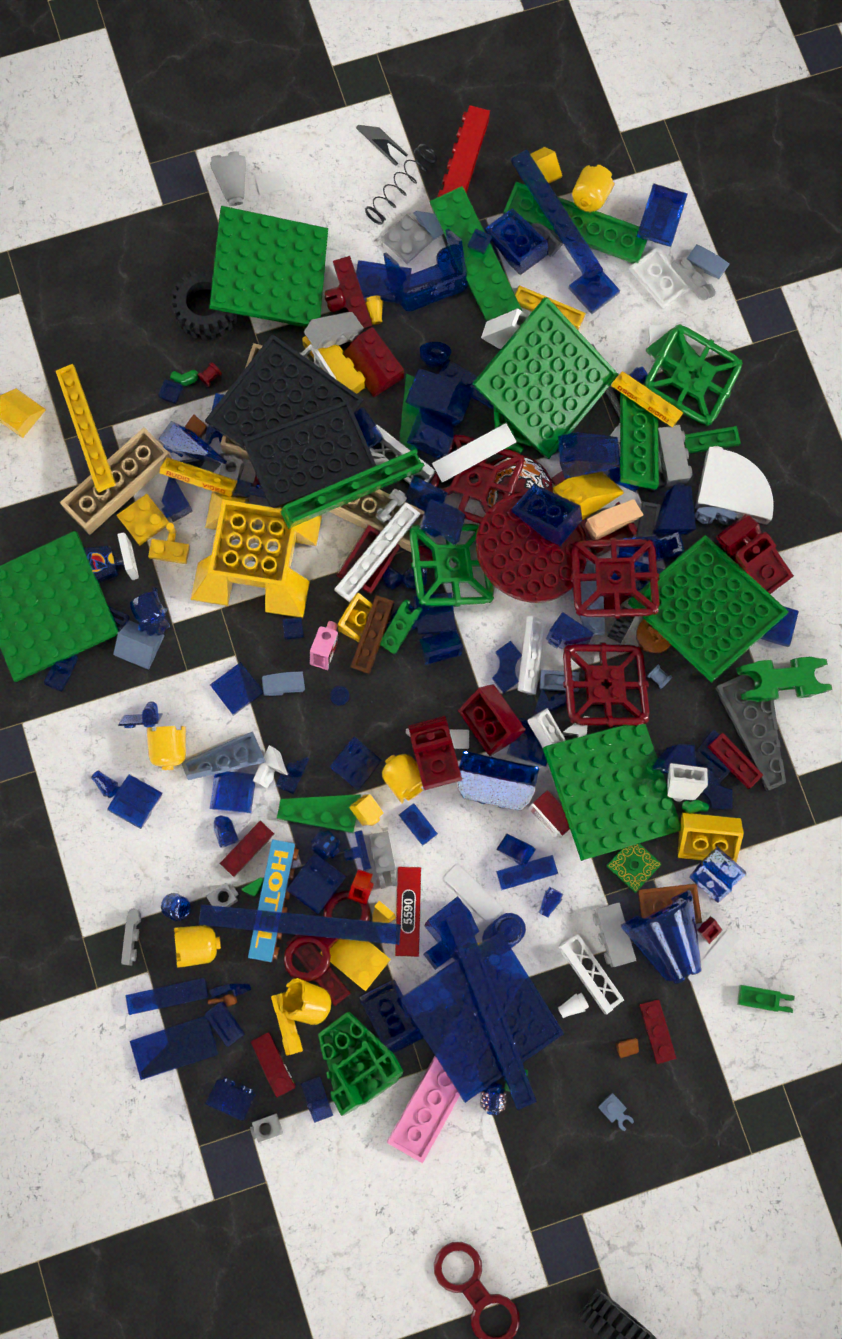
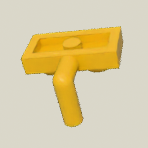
[148,523,190,564]

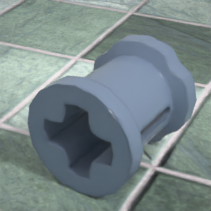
[647,664,672,689]

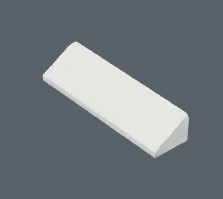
[527,708,566,748]

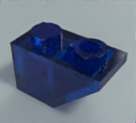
[653,744,696,773]

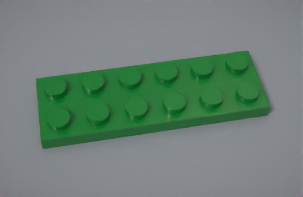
[620,392,659,489]

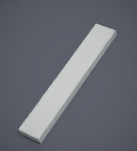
[334,502,420,602]

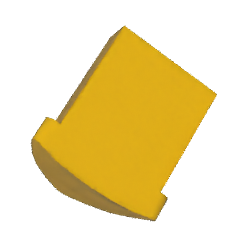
[373,901,396,926]

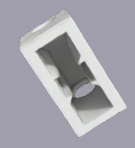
[667,763,708,802]

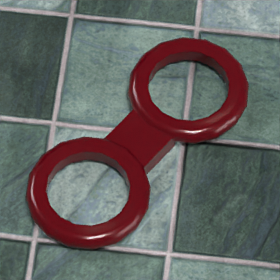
[283,890,370,982]
[434,1242,520,1339]

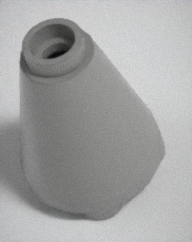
[210,151,246,206]

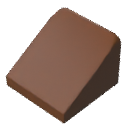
[182,415,209,443]
[615,1038,639,1058]

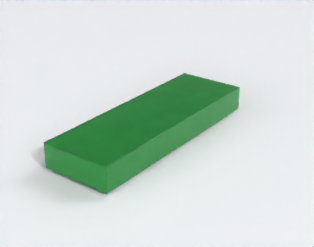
[684,426,741,454]

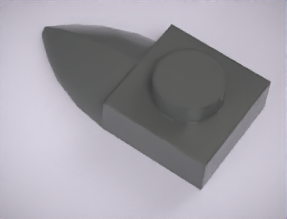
[532,223,564,257]

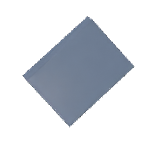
[113,620,165,670]

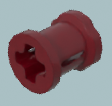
[197,362,222,387]

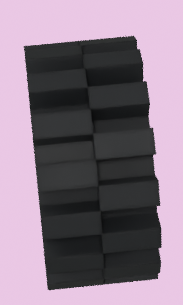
[607,606,635,644]

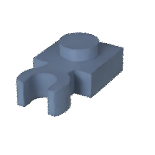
[598,1093,634,1131]

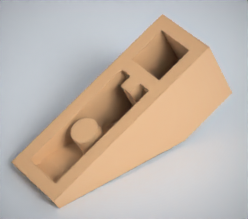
[585,499,643,540]

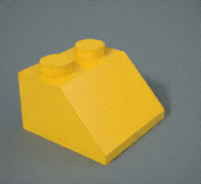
[0,388,46,438]

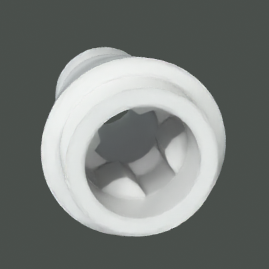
[558,993,589,1018]

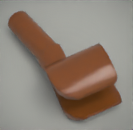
[208,994,237,1007]

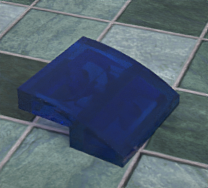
[420,499,466,545]
[507,718,547,767]
[689,729,744,784]
[209,771,255,814]
[107,774,162,829]
[689,846,746,903]

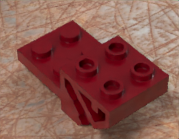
[716,514,794,594]
[408,716,462,790]

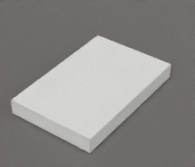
[629,246,690,309]

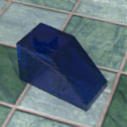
[161,477,193,522]

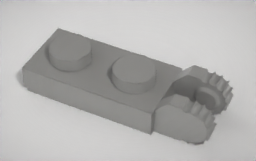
[671,257,716,301]
[369,831,397,889]
[121,908,141,966]

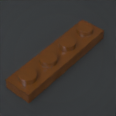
[351,595,395,674]

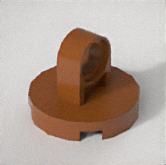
[636,619,671,654]

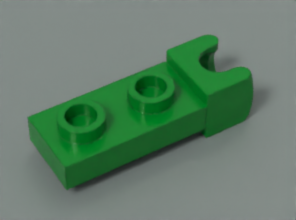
[380,599,422,654]

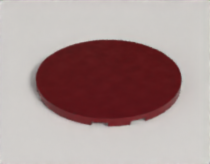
[476,493,587,603]

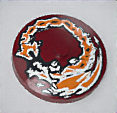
[479,456,553,513]

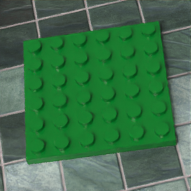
[209,205,328,327]
[472,297,619,459]
[0,531,119,682]
[628,535,789,683]
[543,724,681,861]

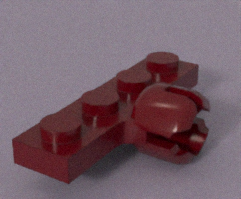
[325,256,372,330]

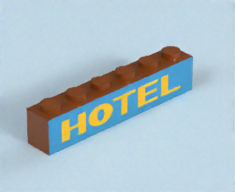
[248,839,299,962]

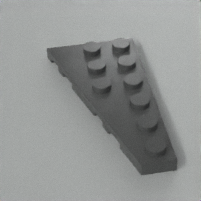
[716,675,786,791]

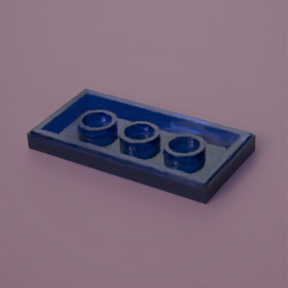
[130,1015,219,1080]

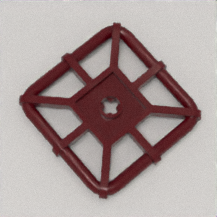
[424,434,525,524]
[571,538,660,619]
[563,642,649,727]

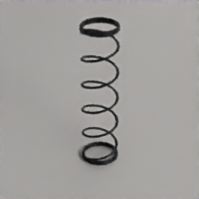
[365,144,437,225]

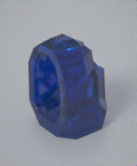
[213,815,240,848]

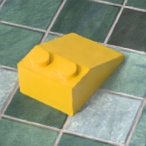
[553,471,624,523]
[320,922,391,991]

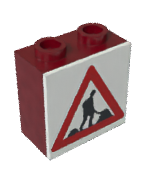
[528,790,570,838]

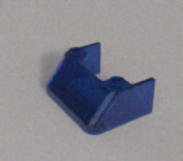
[383,229,468,312]

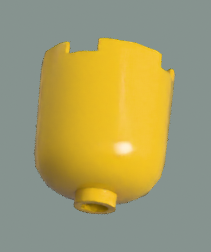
[572,165,615,212]
[147,726,186,770]
[382,754,423,804]
[174,926,221,968]
[280,978,331,1025]

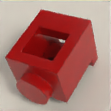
[348,869,374,905]

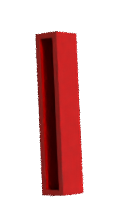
[437,105,490,198]

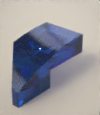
[44,655,78,692]
[276,757,309,794]
[209,984,252,998]

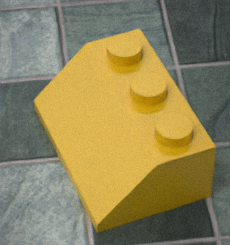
[678,813,744,864]

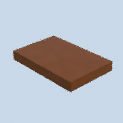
[638,884,702,930]

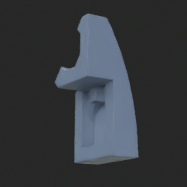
[413,211,444,241]

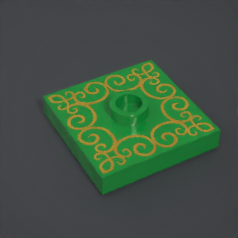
[606,843,662,893]

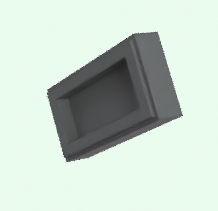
[636,501,661,542]

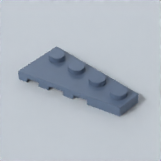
[572,560,605,636]
[182,731,266,780]

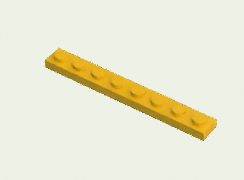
[56,364,116,492]

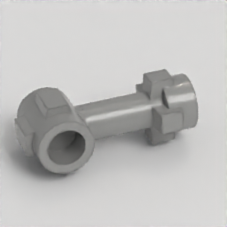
[375,489,407,523]

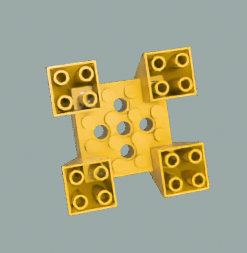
[191,492,322,618]

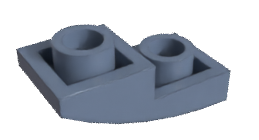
[687,244,729,279]
[694,507,737,525]
[262,672,305,696]

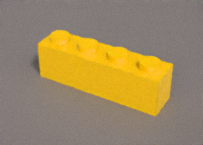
[302,336,365,394]

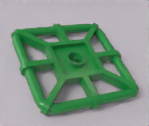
[644,324,743,426]
[409,522,494,607]

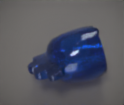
[130,587,170,636]

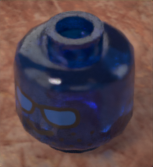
[311,830,340,860]
[161,893,191,921]

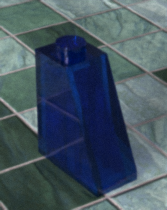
[653,484,696,535]

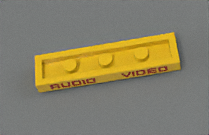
[611,371,683,428]
[159,457,238,497]

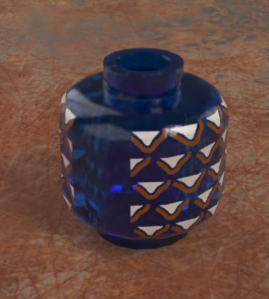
[480,1083,507,1115]

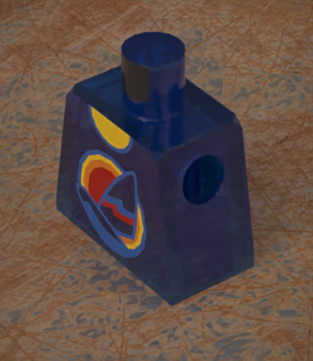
[83,546,124,584]

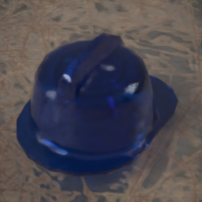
[482,913,526,955]

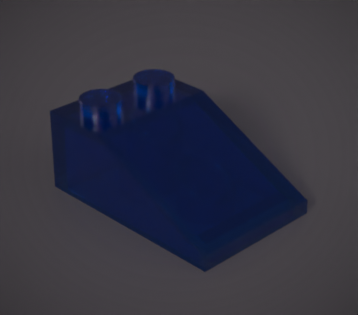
[636,183,688,247]
[485,208,548,275]
[405,369,474,426]
[159,421,227,464]
[558,432,620,479]
[512,484,582,546]
[359,979,423,1053]

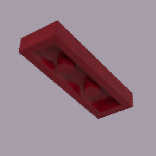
[708,733,763,789]
[219,820,275,877]
[639,999,677,1064]

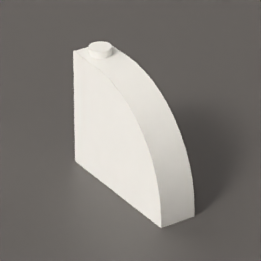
[481,309,529,349]
[695,446,773,525]

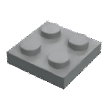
[382,215,433,264]

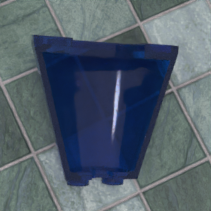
[621,890,702,984]

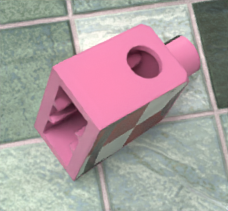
[310,621,338,670]

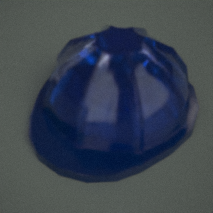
[419,342,451,368]

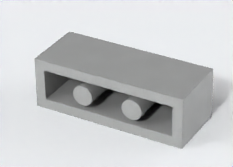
[304,312,364,349]
[658,425,692,487]
[592,903,636,967]

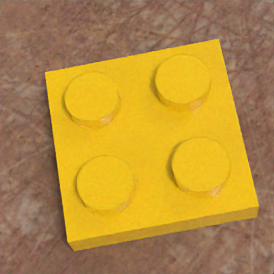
[117,494,169,546]

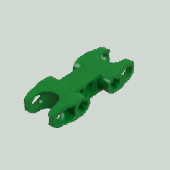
[737,657,832,702]

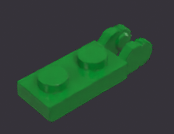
[737,985,795,1013]

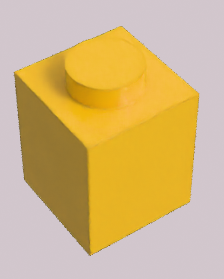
[349,794,384,826]

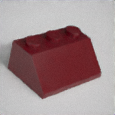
[343,327,404,398]
[336,525,400,594]
[458,684,526,756]

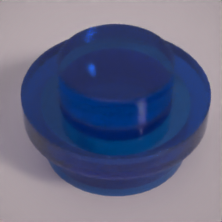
[330,686,350,705]

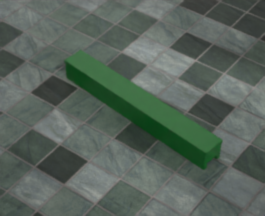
[280,449,425,529]

